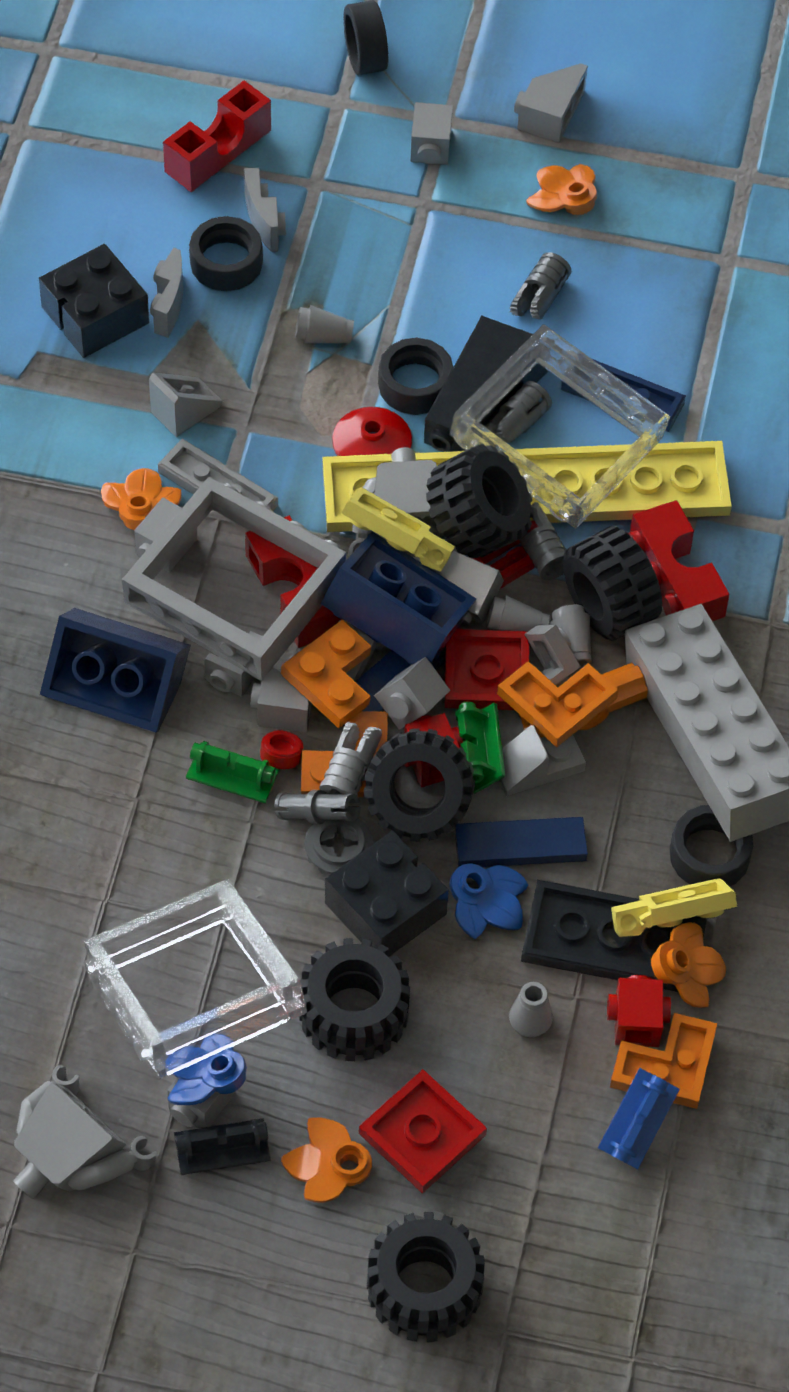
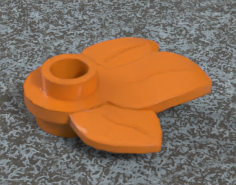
[526,164,597,215]
[101,468,182,530]
[651,922,726,1008]
[281,1117,372,1203]

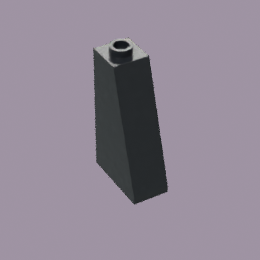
[424,315,554,452]

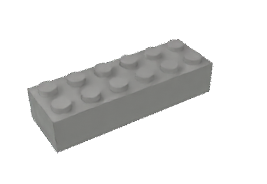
[625,604,789,842]

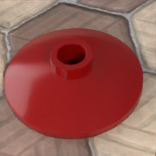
[332,407,412,456]

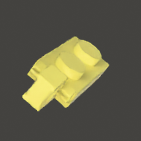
[341,487,455,572]
[611,878,737,937]

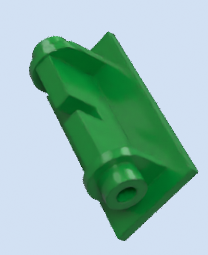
[455,702,505,794]
[186,741,280,804]

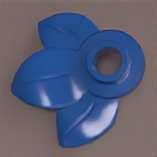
[449,863,528,939]
[164,1031,247,1105]

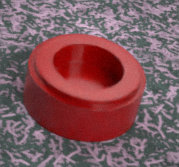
[260,730,303,769]

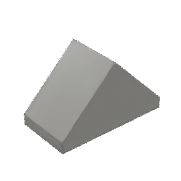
[149,372,224,437]

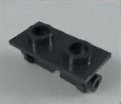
[174,1118,271,1175]

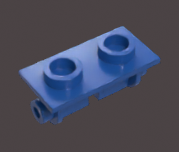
[598,1068,680,1169]

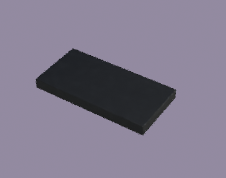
[521,879,707,992]

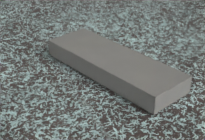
[158,438,278,511]

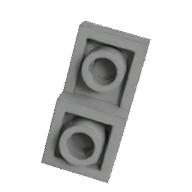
[244,168,286,252]
[150,248,183,338]

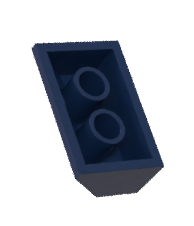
[320,531,477,665]
[40,608,191,733]

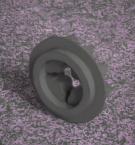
[304,818,373,874]

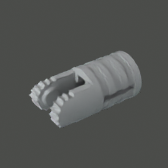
[319,722,382,796]

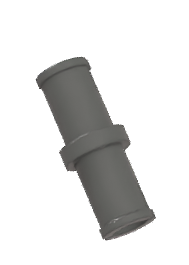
[274,790,361,824]

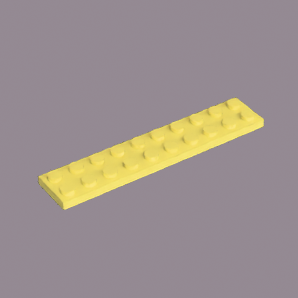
[323,441,732,532]

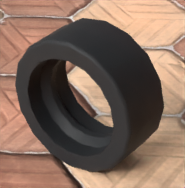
[343,0,389,75]
[189,216,263,291]
[378,337,453,415]
[670,805,754,887]

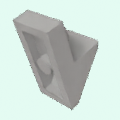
[500,725,586,796]

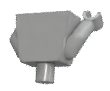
[349,447,457,556]
[13,1065,157,1199]

